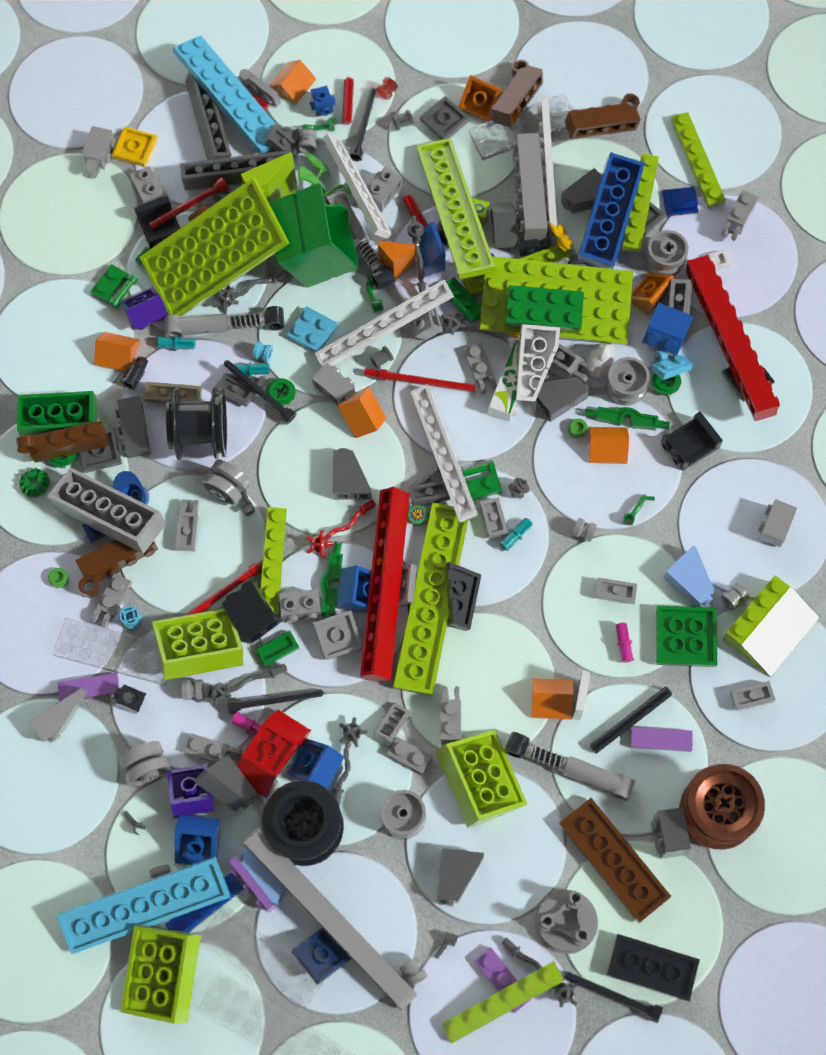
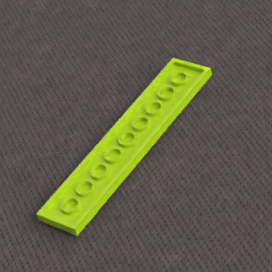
[416,138,496,280]
[394,503,469,696]

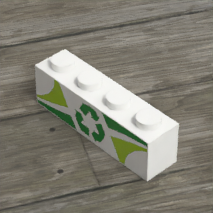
[488,343,519,422]

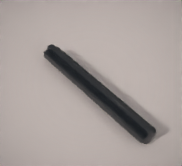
[590,687,672,754]

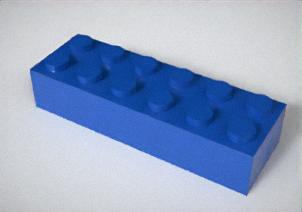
[576,152,645,269]

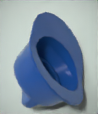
[113,471,150,505]

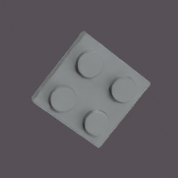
[313,610,363,660]

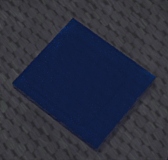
[662,187,699,217]

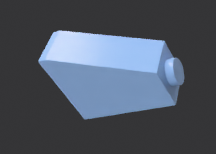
[664,545,714,607]
[240,848,286,906]

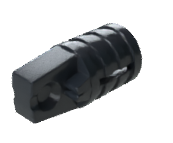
[120,357,148,390]

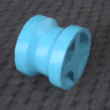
[253,341,273,363]

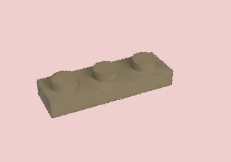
[143,382,202,403]

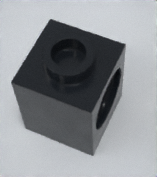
[113,684,146,714]

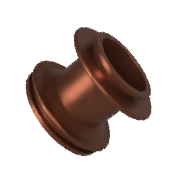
[679,764,765,850]

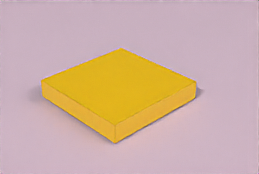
[112,126,158,167]

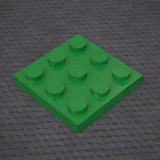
[656,606,717,667]

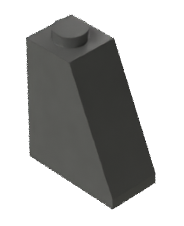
[561,168,602,213]
[535,377,589,422]
[333,448,372,500]
[194,755,258,812]
[437,848,484,906]

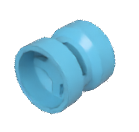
[120,606,142,630]

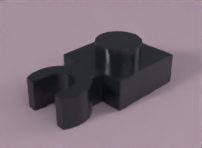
[519,238,551,257]

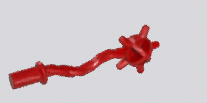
[306,500,376,559]

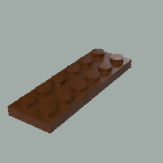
[559,798,672,923]

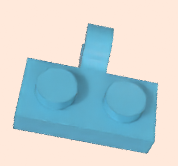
[651,349,693,380]

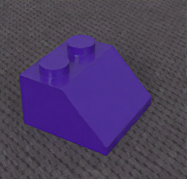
[120,287,169,330]
[167,764,214,818]

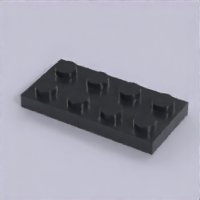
[606,934,700,1002]

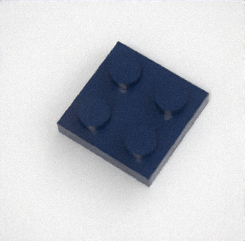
[291,928,351,986]

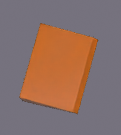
[268,60,316,105]
[458,74,502,122]
[378,241,415,279]
[631,273,674,315]
[94,332,140,372]
[337,386,387,438]
[589,427,629,464]
[531,678,574,720]

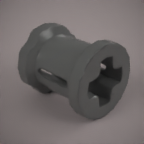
[392,110,414,131]
[369,346,394,370]

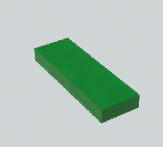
[446,277,481,324]

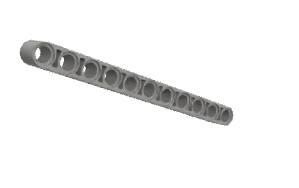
[242,827,417,1011]

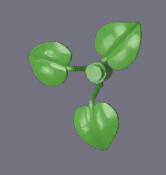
[298,152,354,198]

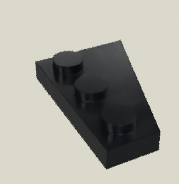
[445,562,482,631]

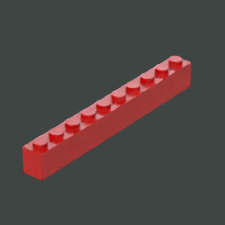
[685,255,780,422]
[360,487,410,682]

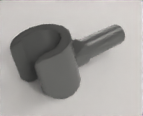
[241,491,255,516]
[123,811,146,835]
[434,933,458,959]

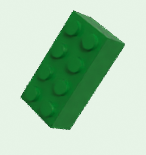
[504,285,584,333]
[17,391,98,436]

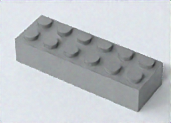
[513,133,547,241]
[47,467,166,554]

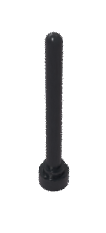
[349,88,376,161]
[224,360,297,425]
[227,689,324,715]
[564,972,663,1024]

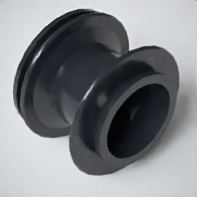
[166,387,227,460]
[262,780,344,866]

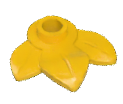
[549,223,574,252]

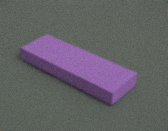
[58,673,120,702]
[631,727,693,752]

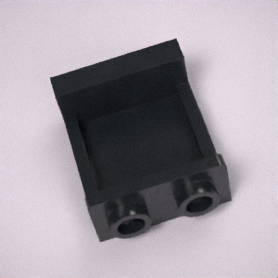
[134,195,180,249]
[661,411,723,471]
[221,581,283,644]

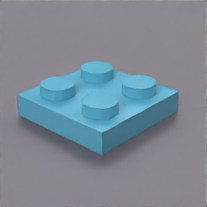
[287,306,338,353]

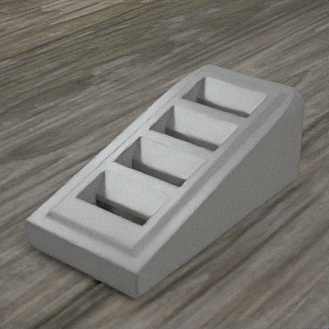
[373,702,411,748]

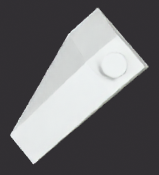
[516,324,560,402]

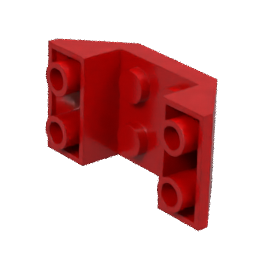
[237,709,311,799]

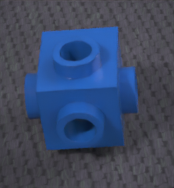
[309,85,336,117]

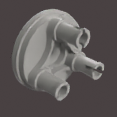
[535,889,598,954]

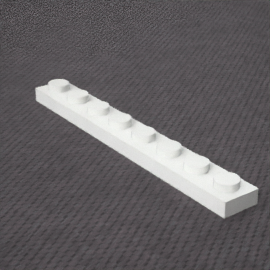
[537,98,557,238]
[323,133,392,239]
[315,280,454,367]
[411,384,478,522]

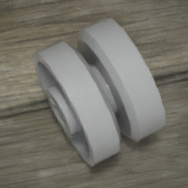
[645,230,689,277]
[606,357,650,405]
[201,459,251,506]
[118,741,171,787]
[380,789,426,840]

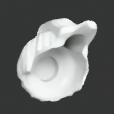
[585,343,615,378]

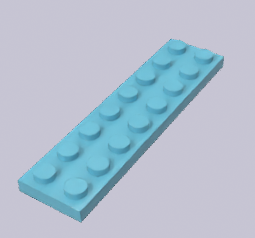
[172,35,276,154]
[57,856,230,955]

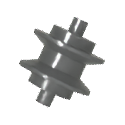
[508,477,530,499]

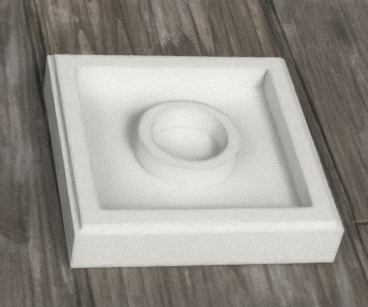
[573,671,590,720]

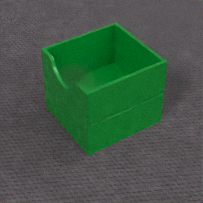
[269,183,359,288]

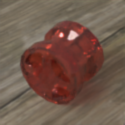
[376,77,398,100]

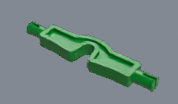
[584,406,670,431]
[321,541,343,619]

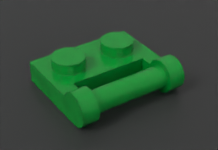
[90,264,138,309]
[461,460,502,501]

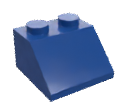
[413,222,446,277]
[642,303,694,356]
[337,565,371,613]
[286,739,344,788]
[174,815,221,865]

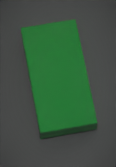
[255,631,300,667]

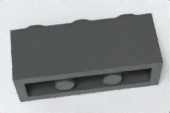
[115,396,151,458]

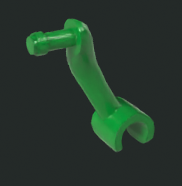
[302,117,337,132]
[366,274,384,312]
[622,494,655,525]

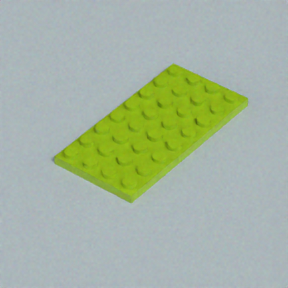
[140,178,290,317]
[479,256,633,345]

